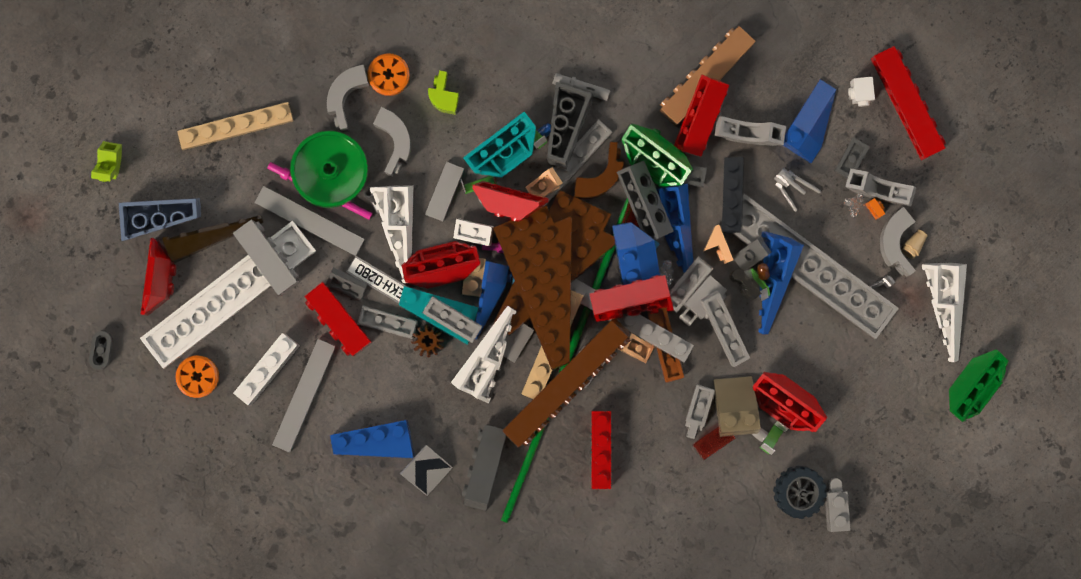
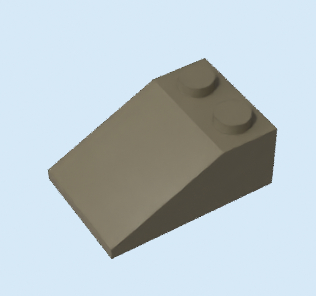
[713,376,760,437]

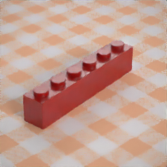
[871,46,946,161]

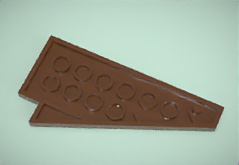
[492,190,615,336]
[493,206,572,370]

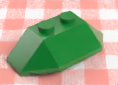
[621,124,693,187]
[949,350,1009,422]

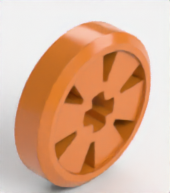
[368,53,410,96]
[176,355,219,398]

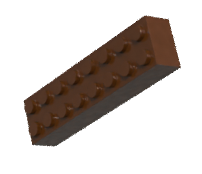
[502,318,631,448]

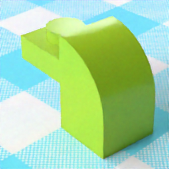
[428,70,459,115]
[91,141,122,182]

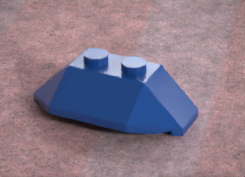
[612,222,660,285]

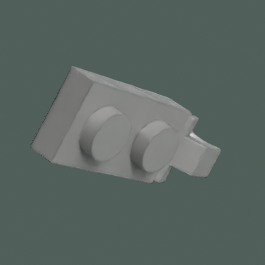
[685,384,715,439]

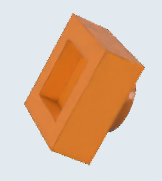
[865,198,885,220]

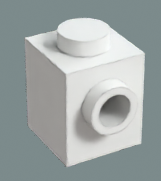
[848,77,875,107]

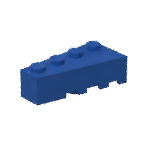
[330,420,415,458]

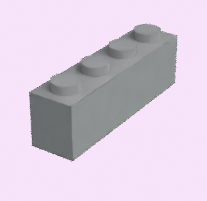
[233,219,299,296]

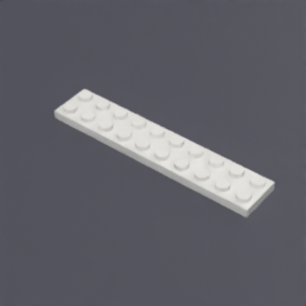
[140,221,316,369]

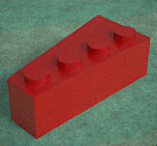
[589,275,674,322]

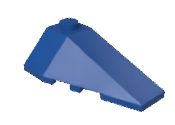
[783,79,836,163]
[475,261,512,340]

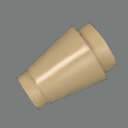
[901,230,928,259]

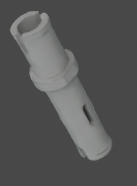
[552,73,610,101]

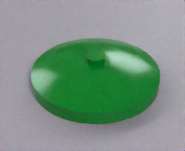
[290,131,368,208]

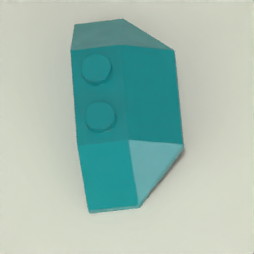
[463,112,536,178]

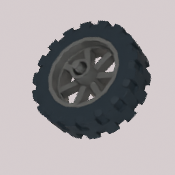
[773,465,827,519]

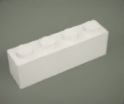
[233,333,300,405]

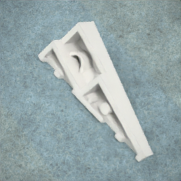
[370,186,413,283]
[922,263,967,362]
[451,306,516,403]

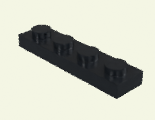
[722,157,744,233]

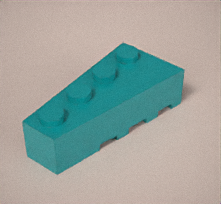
[399,286,478,345]

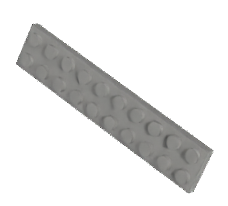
[721,194,899,339]

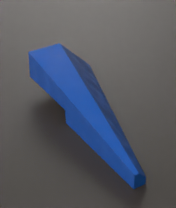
[656,183,693,273]
[758,232,804,334]

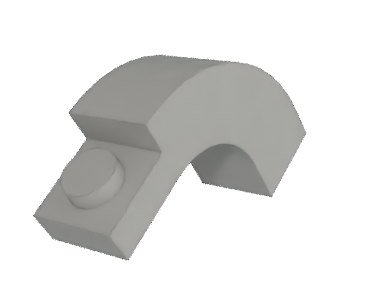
[327,65,369,132]
[373,107,411,177]
[715,116,786,146]
[845,168,916,206]
[880,207,916,277]

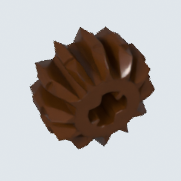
[411,325,444,358]

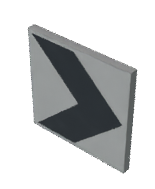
[400,445,453,496]

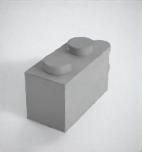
[679,275,727,326]
[825,478,850,532]

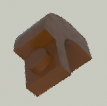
[574,142,624,199]

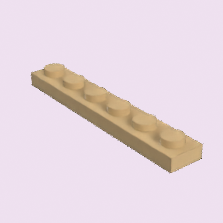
[177,102,294,150]
[522,290,584,399]

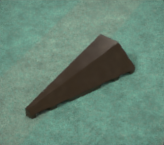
[162,215,264,263]

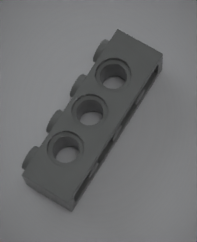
[617,161,674,240]

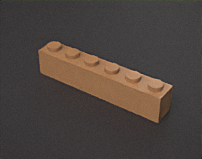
[660,26,756,127]

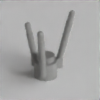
[774,168,821,212]

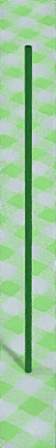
[501,129,661,523]

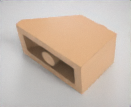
[617,333,655,363]

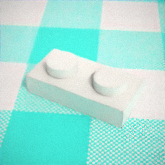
[453,219,494,246]

